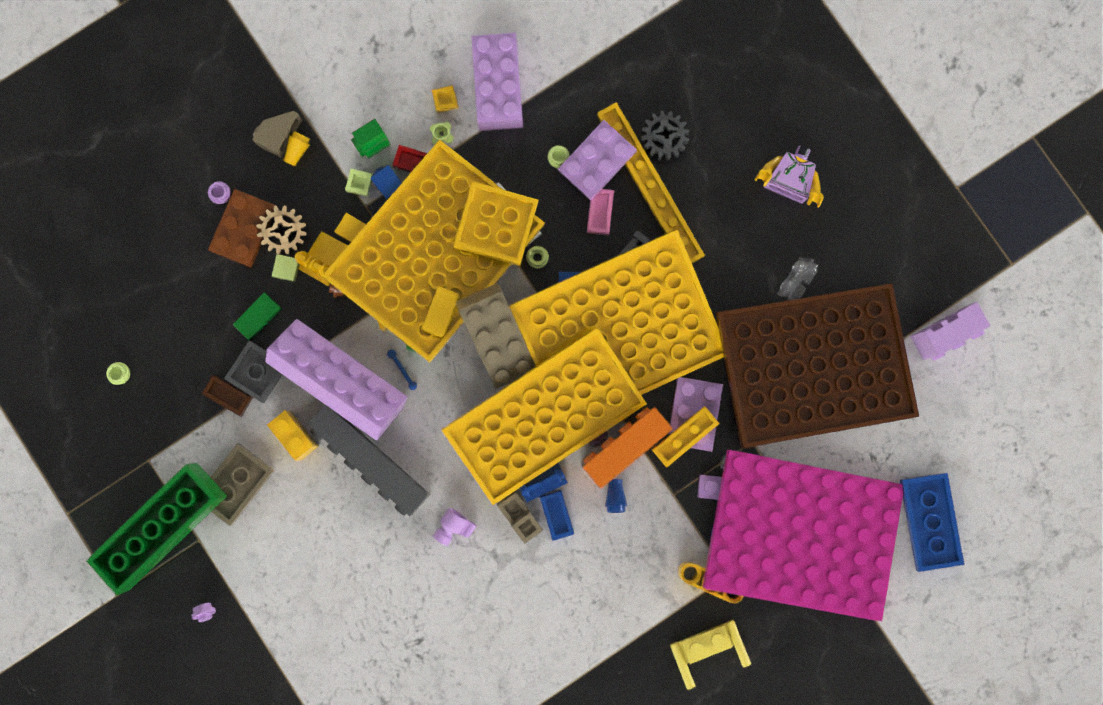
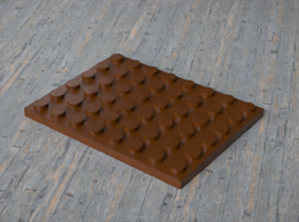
[716,283,920,448]

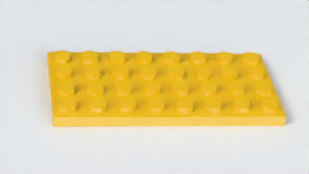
[442,327,647,505]

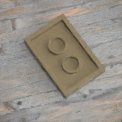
[211,443,274,526]

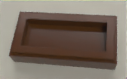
[201,375,253,417]

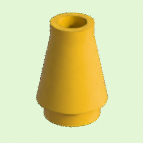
[283,131,310,166]

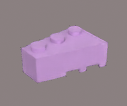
[910,302,991,361]

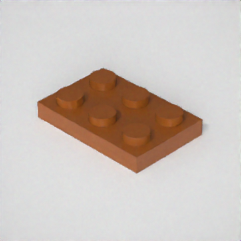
[208,189,276,268]

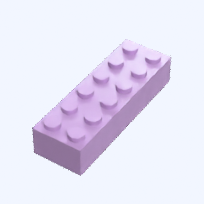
[265,319,408,441]

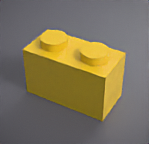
[267,410,319,461]

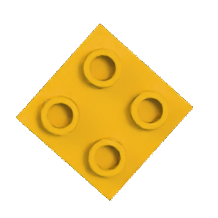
[295,231,348,286]

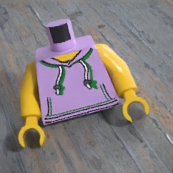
[754,146,824,208]

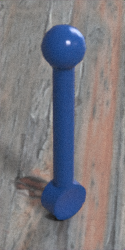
[387,350,417,390]

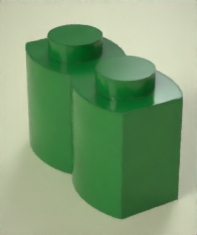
[350,118,391,159]

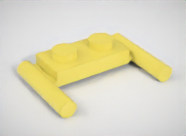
[670,620,751,689]

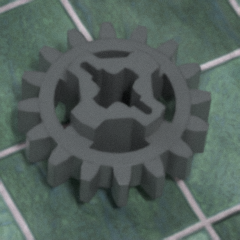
[641,111,690,161]

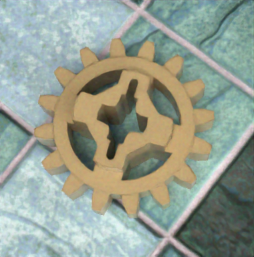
[256,206,306,255]

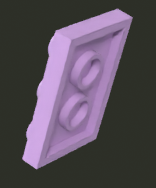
[558,120,637,200]
[668,377,723,452]

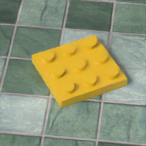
[454,181,539,266]

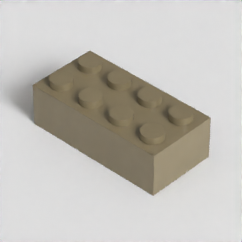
[456,283,536,389]

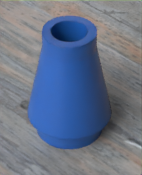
[605,479,627,513]

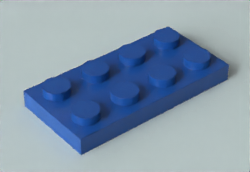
[900,473,965,572]

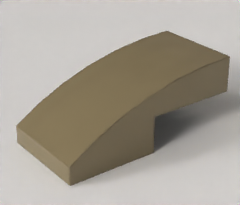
[497,491,543,544]

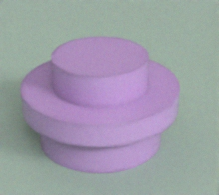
[208,182,231,204]
[192,603,216,622]

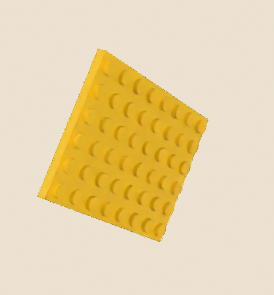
[322,140,545,363]
[508,229,724,395]

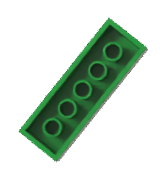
[86,463,227,596]

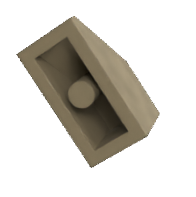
[253,111,302,158]

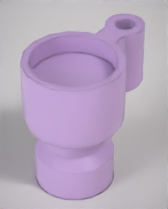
[433,508,477,546]

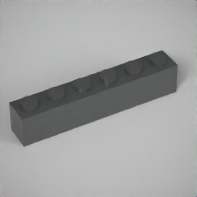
[307,405,431,516]

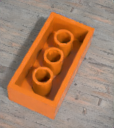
[582,407,673,489]

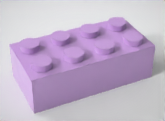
[471,33,523,131]

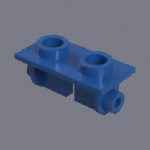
[520,463,568,502]

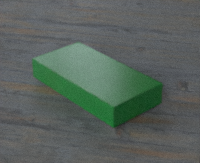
[233,293,282,341]

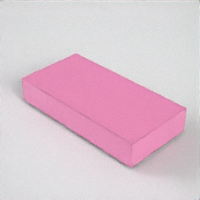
[587,189,614,235]

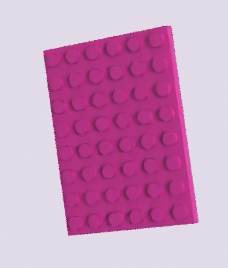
[702,450,903,622]

